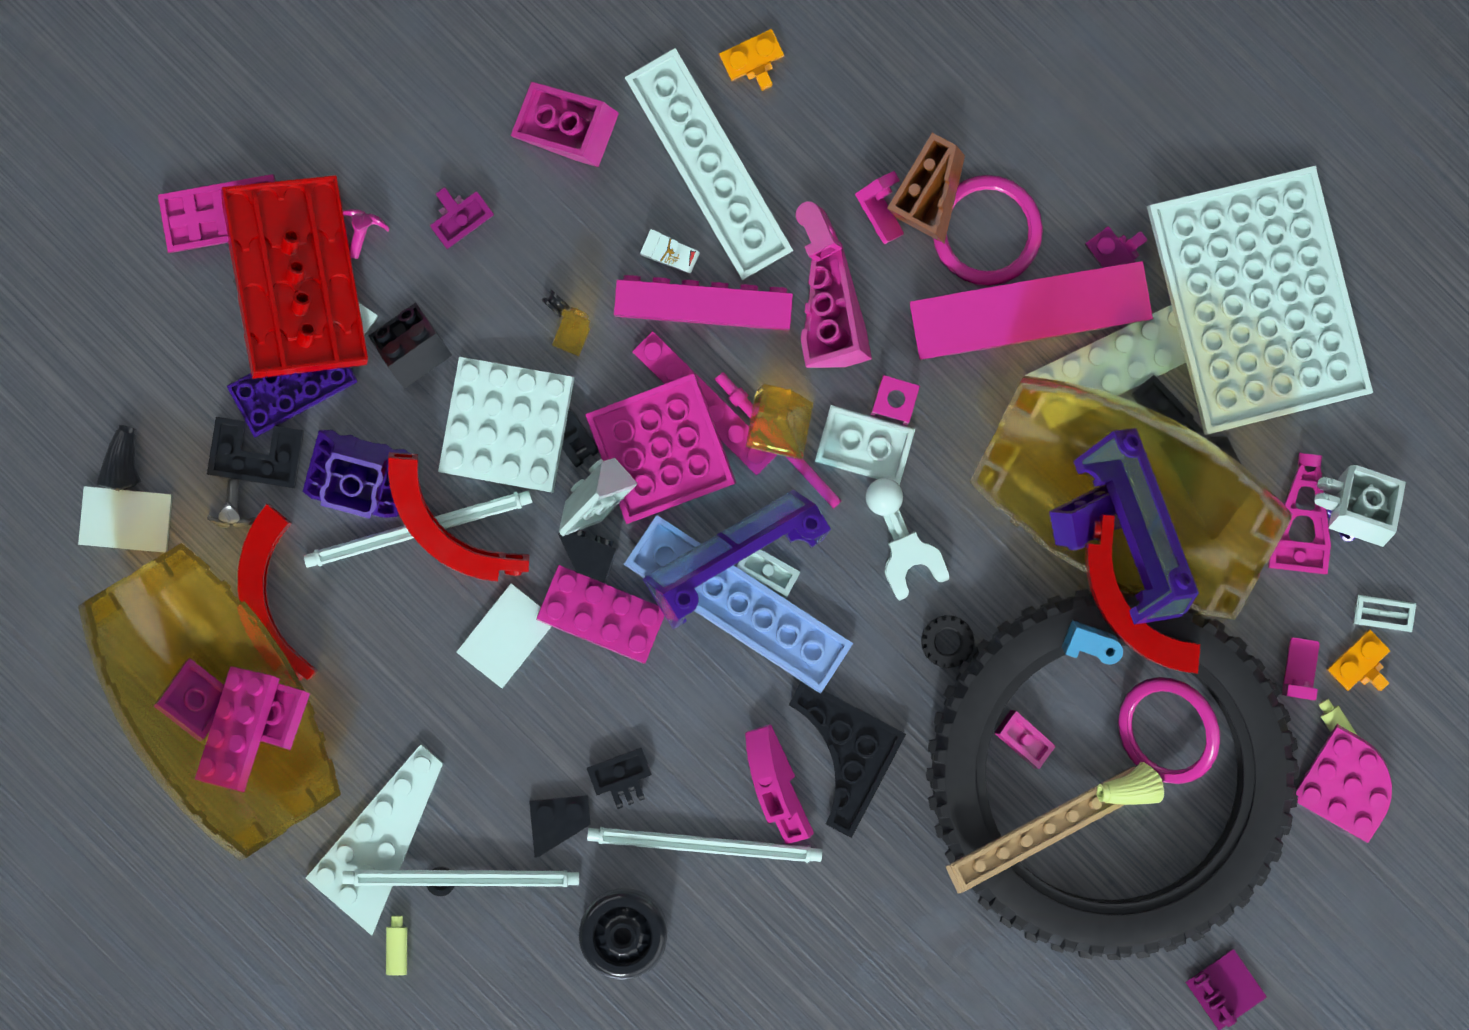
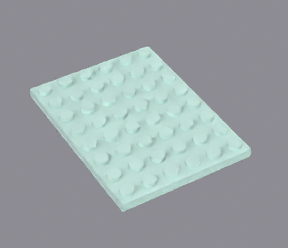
[1147,166,1373,435]

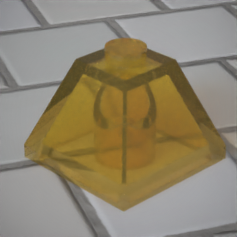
[745,384,813,460]

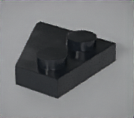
[529,795,591,857]

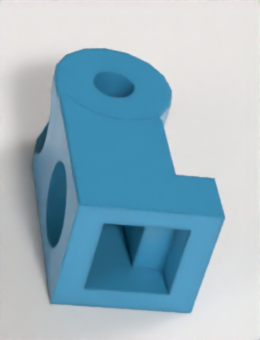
[1062,620,1123,665]

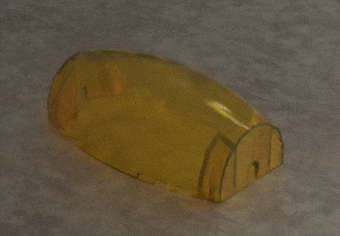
[970,376,1293,620]
[78,543,341,861]

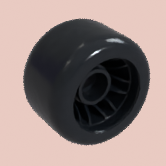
[578,888,668,980]

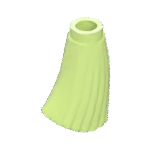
[1097,762,1164,805]

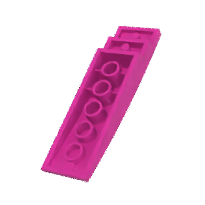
[910,261,1153,360]

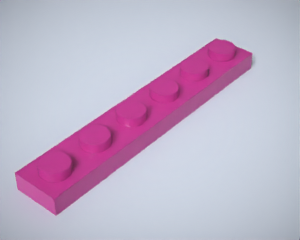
[632,331,777,476]

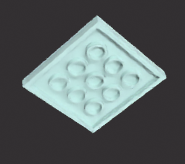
[438,357,575,493]

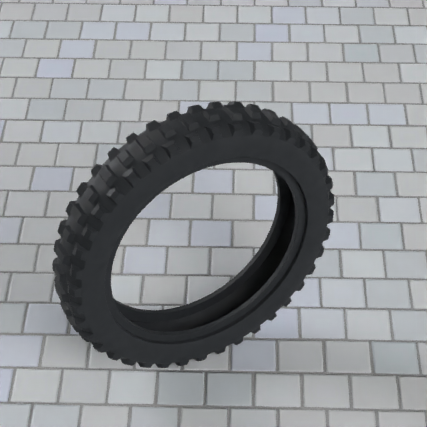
[926,589,1299,960]

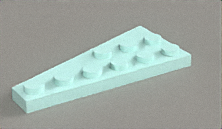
[306,744,444,935]

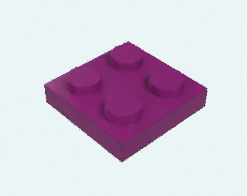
[153,658,224,742]

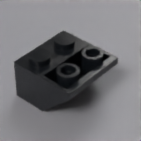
[368,302,452,389]
[558,530,618,582]

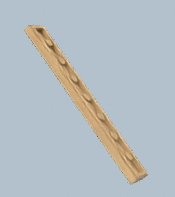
[945,766,1136,893]

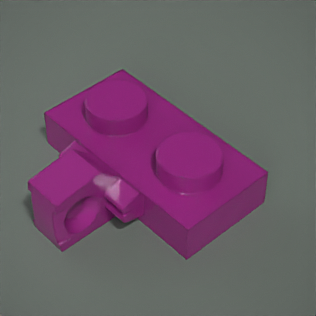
[430,187,494,250]
[1084,226,1148,268]

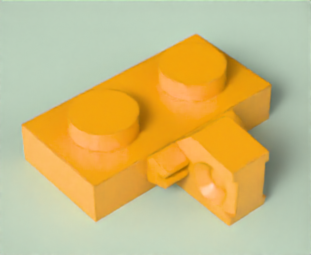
[719,29,784,91]
[1326,629,1390,691]

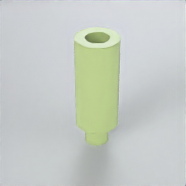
[1319,698,1357,735]
[386,916,408,975]

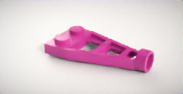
[1267,453,1331,575]

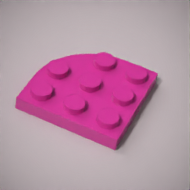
[1296,724,1392,843]

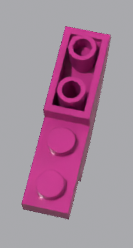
[745,724,814,844]

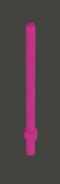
[714,372,842,509]

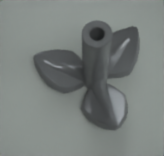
[207,479,256,528]

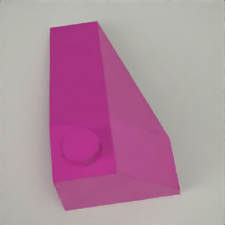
[801,242,872,368]

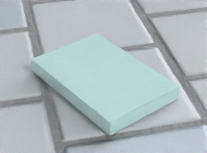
[815,405,915,485]
[78,486,173,553]
[457,583,552,689]

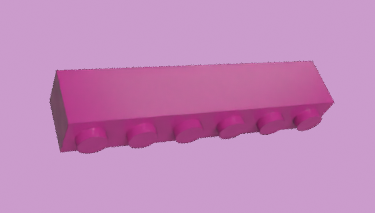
[614,275,793,331]

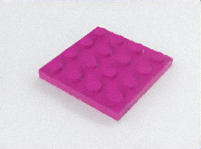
[585,373,736,524]

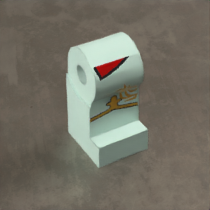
[640,229,700,274]

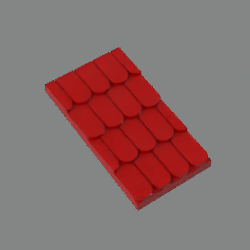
[221,175,368,379]

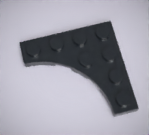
[789,681,906,838]

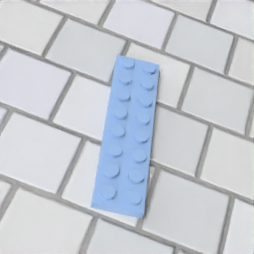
[624,515,853,694]

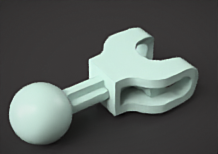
[866,478,949,601]

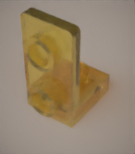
[552,307,593,357]

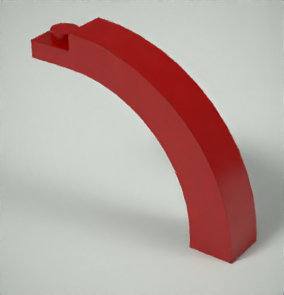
[388,452,529,582]
[238,504,318,681]
[1085,515,1201,674]

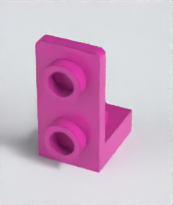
[855,171,904,244]
[1282,637,1320,700]

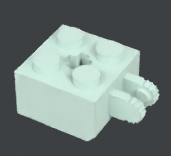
[1314,465,1406,547]

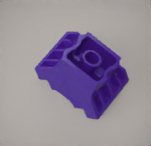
[302,430,411,519]

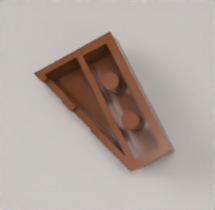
[887,133,965,244]

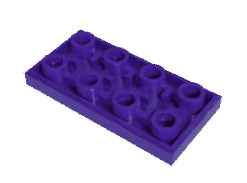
[227,367,358,438]

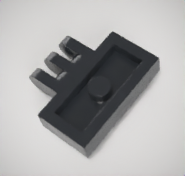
[586,747,652,809]

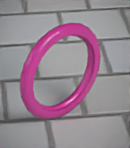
[933,175,1043,286]
[1118,677,1220,784]

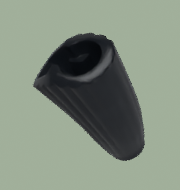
[97,425,141,491]

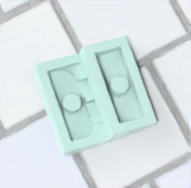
[736,549,800,599]

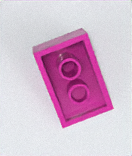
[511,82,619,167]

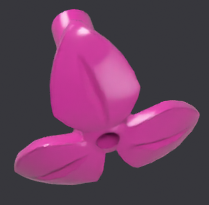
[343,209,389,259]

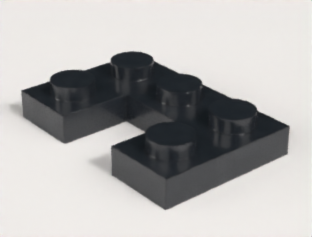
[207,417,304,489]

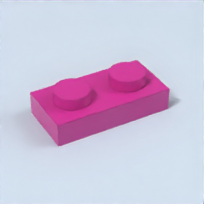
[994,710,1056,770]

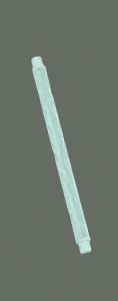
[304,490,533,568]
[587,827,822,863]
[343,869,579,887]

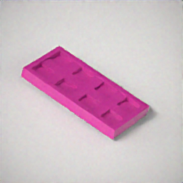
[158,174,276,253]
[536,565,664,664]
[195,666,280,793]

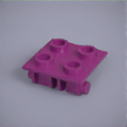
[1185,949,1267,1030]

